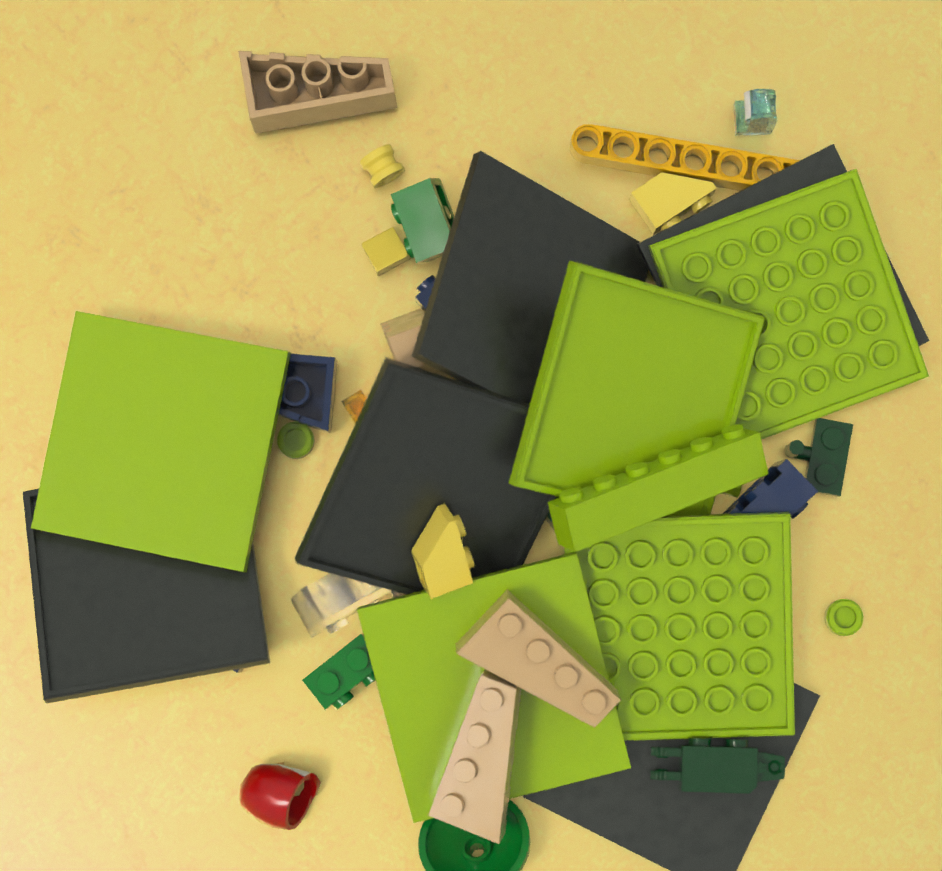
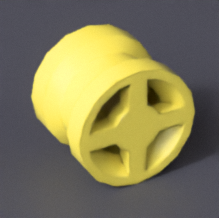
[360,144,405,188]

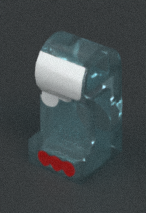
[733,89,777,136]

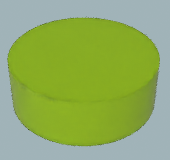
[277,421,315,459]
[825,599,863,636]

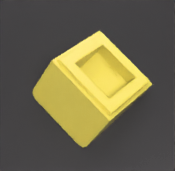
[361,227,410,276]

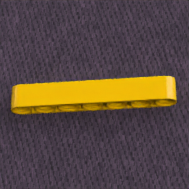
[570,124,800,191]

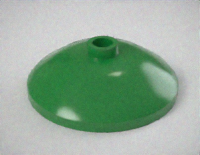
[418,799,531,871]

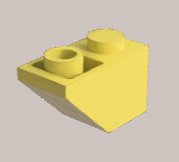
[629,172,716,235]
[411,504,475,599]

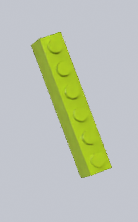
[548,425,769,552]

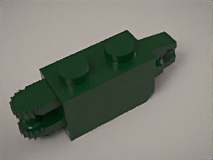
[650,738,785,794]

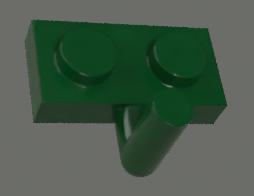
[784,418,853,497]

